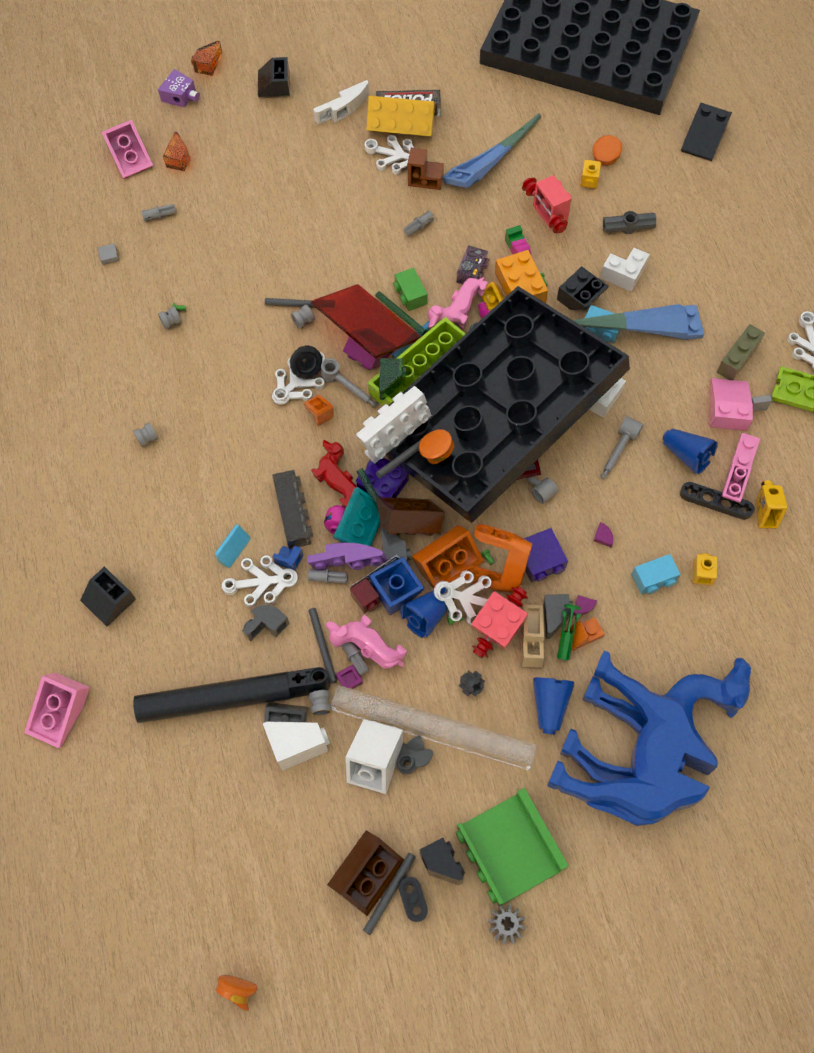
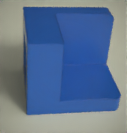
[272,546,304,571]

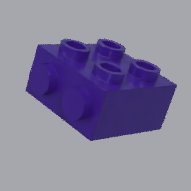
[356,457,409,499]
[524,528,568,582]

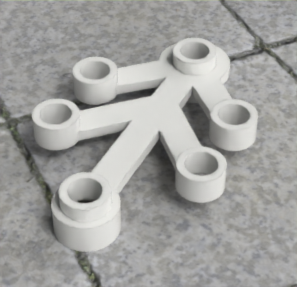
[365,135,414,175]
[787,311,814,370]
[272,352,325,405]
[222,555,298,608]
[434,570,492,626]

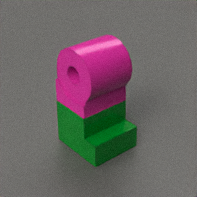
[505,225,531,254]

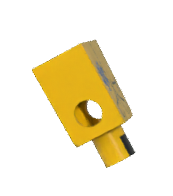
[756,480,788,529]

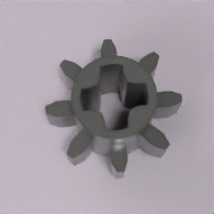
[459,670,485,696]

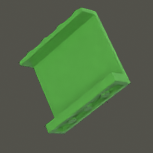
[455,788,569,906]

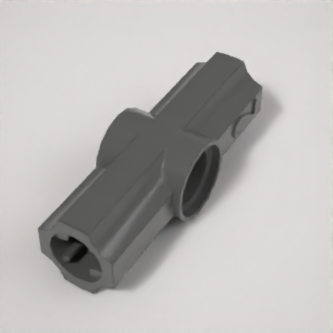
[603,211,656,234]

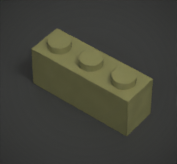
[716,324,765,380]

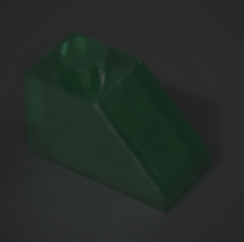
[379,358,407,400]

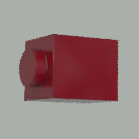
[350,578,380,614]

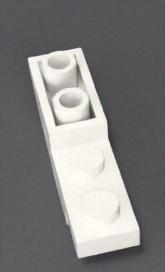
[313,80,369,125]

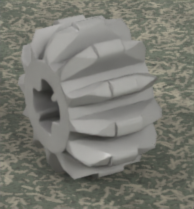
[488,905,526,944]

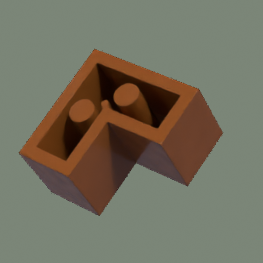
[407,147,444,190]

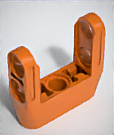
[464,524,533,593]

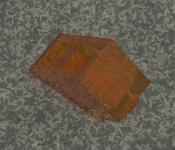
[191,41,223,76]
[163,131,191,171]

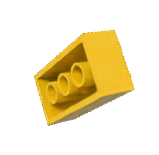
[366,96,436,136]

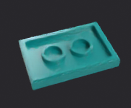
[333,487,380,546]

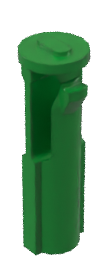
[557,604,581,660]

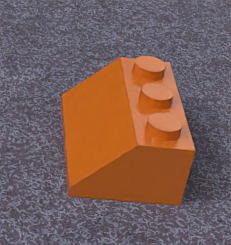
[411,525,484,589]

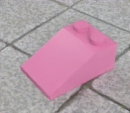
[102,120,153,179]
[710,378,753,431]
[24,672,90,748]

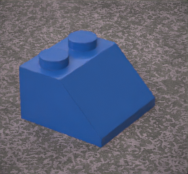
[369,557,424,615]

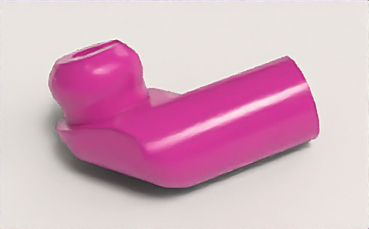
[478,302,491,319]

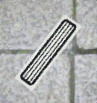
[349,555,401,588]

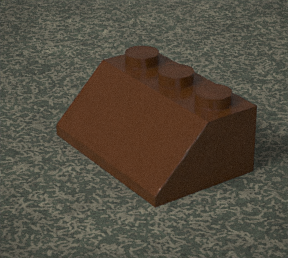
[377,497,445,536]
[327,830,404,916]

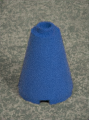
[662,428,718,474]
[400,587,454,638]
[533,677,574,735]

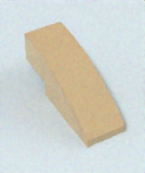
[522,604,544,668]

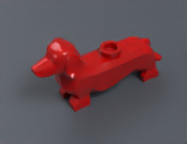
[311,440,357,508]

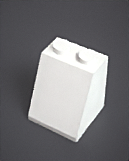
[345,719,403,794]
[263,722,330,771]

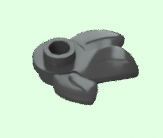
[397,735,433,775]

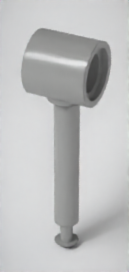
[321,358,377,408]
[600,416,643,479]
[526,476,558,504]

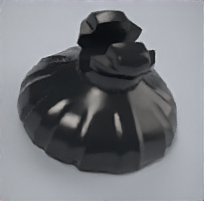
[290,345,322,379]

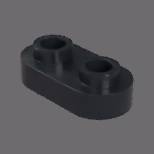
[399,877,428,922]

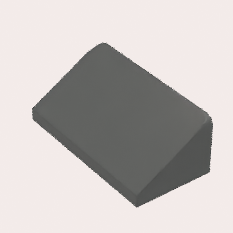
[264,703,308,723]

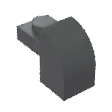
[242,605,290,641]

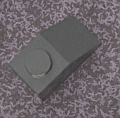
[381,526,411,563]
[543,594,573,639]

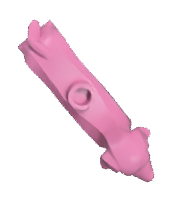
[428,277,488,330]
[325,614,407,669]

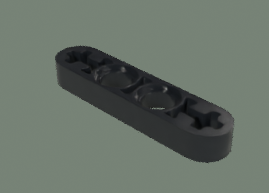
[680,482,755,520]

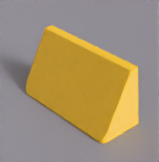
[482,281,504,310]

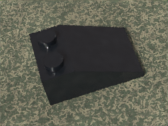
[681,103,732,161]

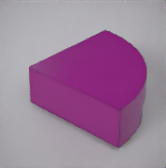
[593,522,613,548]
[573,595,597,616]

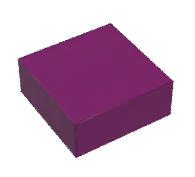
[335,664,363,693]

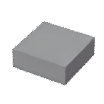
[98,244,119,264]
[752,395,772,412]

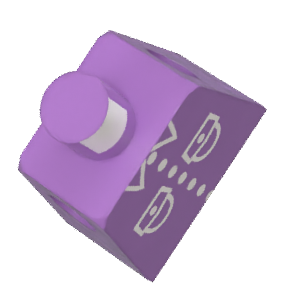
[158,69,200,107]

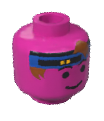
[324,505,346,534]

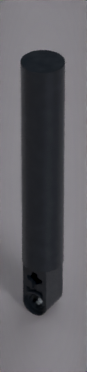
[133,667,330,723]

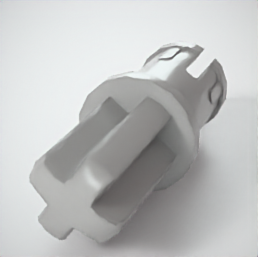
[142,204,176,221]
[404,211,434,236]
[308,569,348,584]
[341,642,369,675]

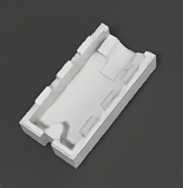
[356,386,432,464]

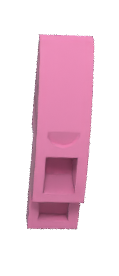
[721,433,760,503]

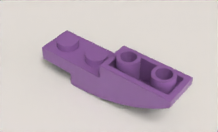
[307,543,389,570]

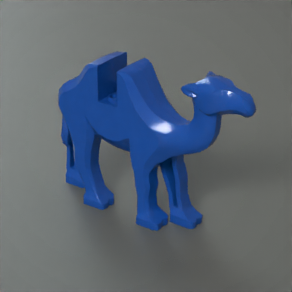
[547,651,751,826]

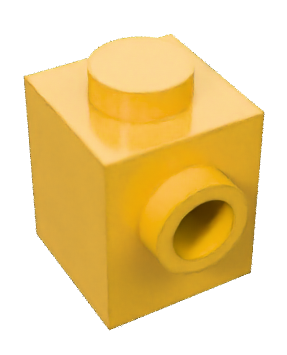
[580,160,601,189]
[693,553,717,585]

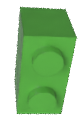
[393,268,428,311]

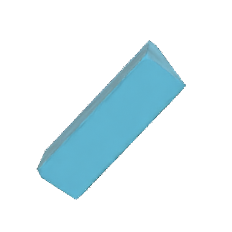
[215,524,250,568]

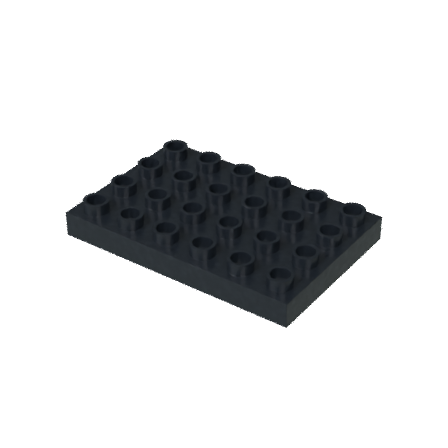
[480,0,700,115]
[374,286,630,524]

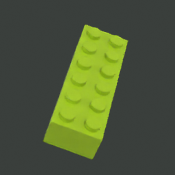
[368,317,466,406]

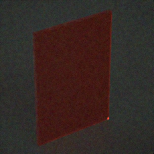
[311,284,421,359]

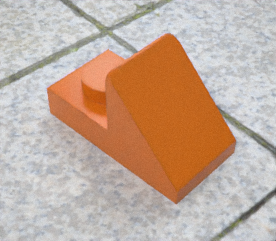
[304,394,334,426]
[559,617,605,652]

